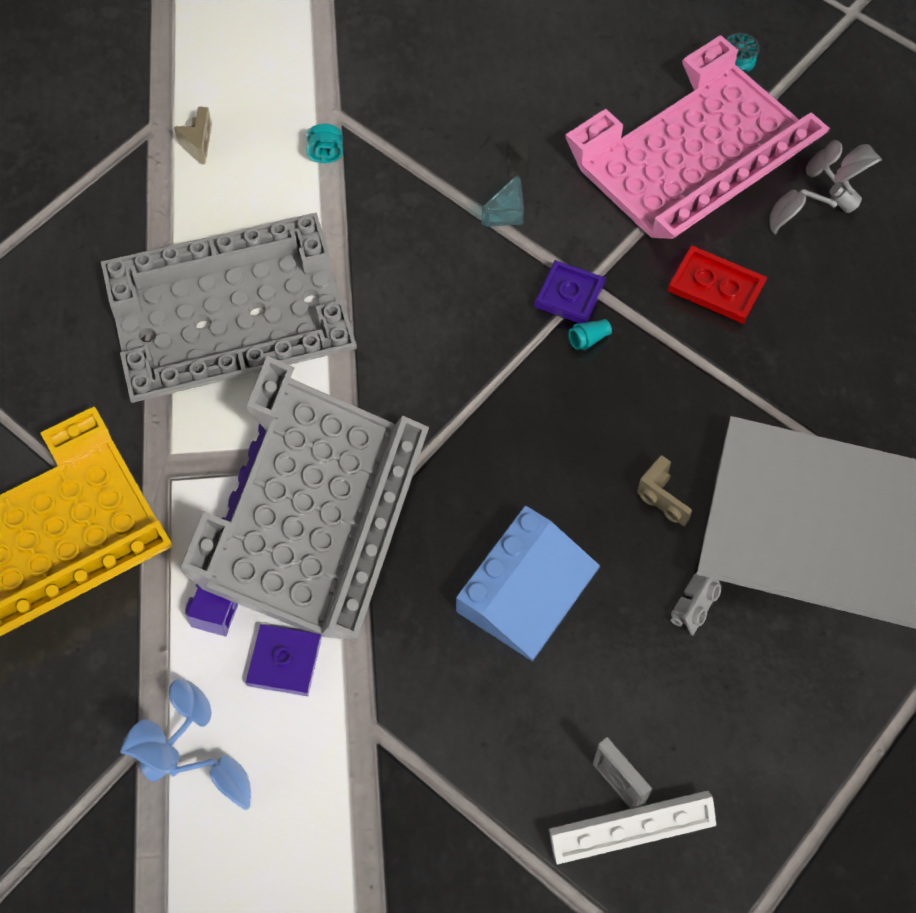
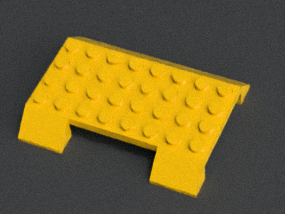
[0,406,173,636]

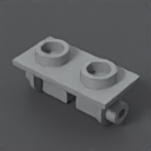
[671,573,721,635]

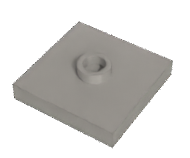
[593,737,652,809]

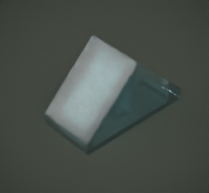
[481,175,524,227]

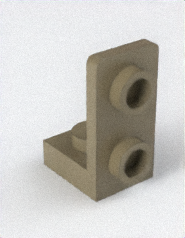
[637,455,692,526]

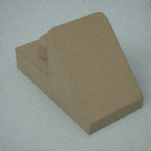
[174,106,212,165]

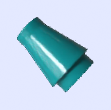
[568,319,612,350]

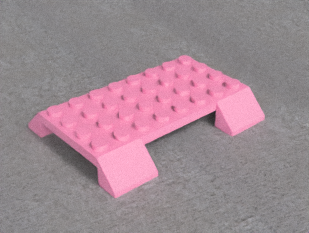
[566,35,830,239]

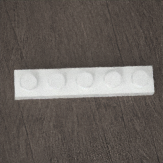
[549,791,716,864]

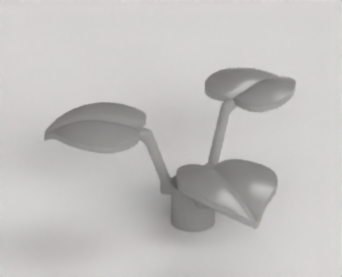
[769,140,882,235]

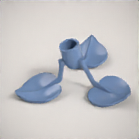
[121,678,251,811]

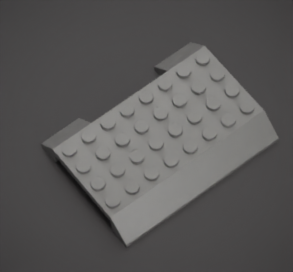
[180,356,429,641]

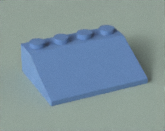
[456,505,600,662]

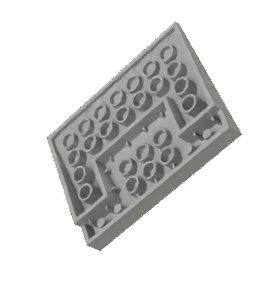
[697,416,916,629]

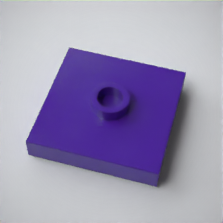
[534,260,606,323]
[246,624,322,697]

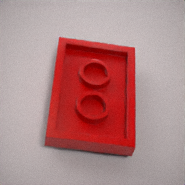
[668,245,767,324]

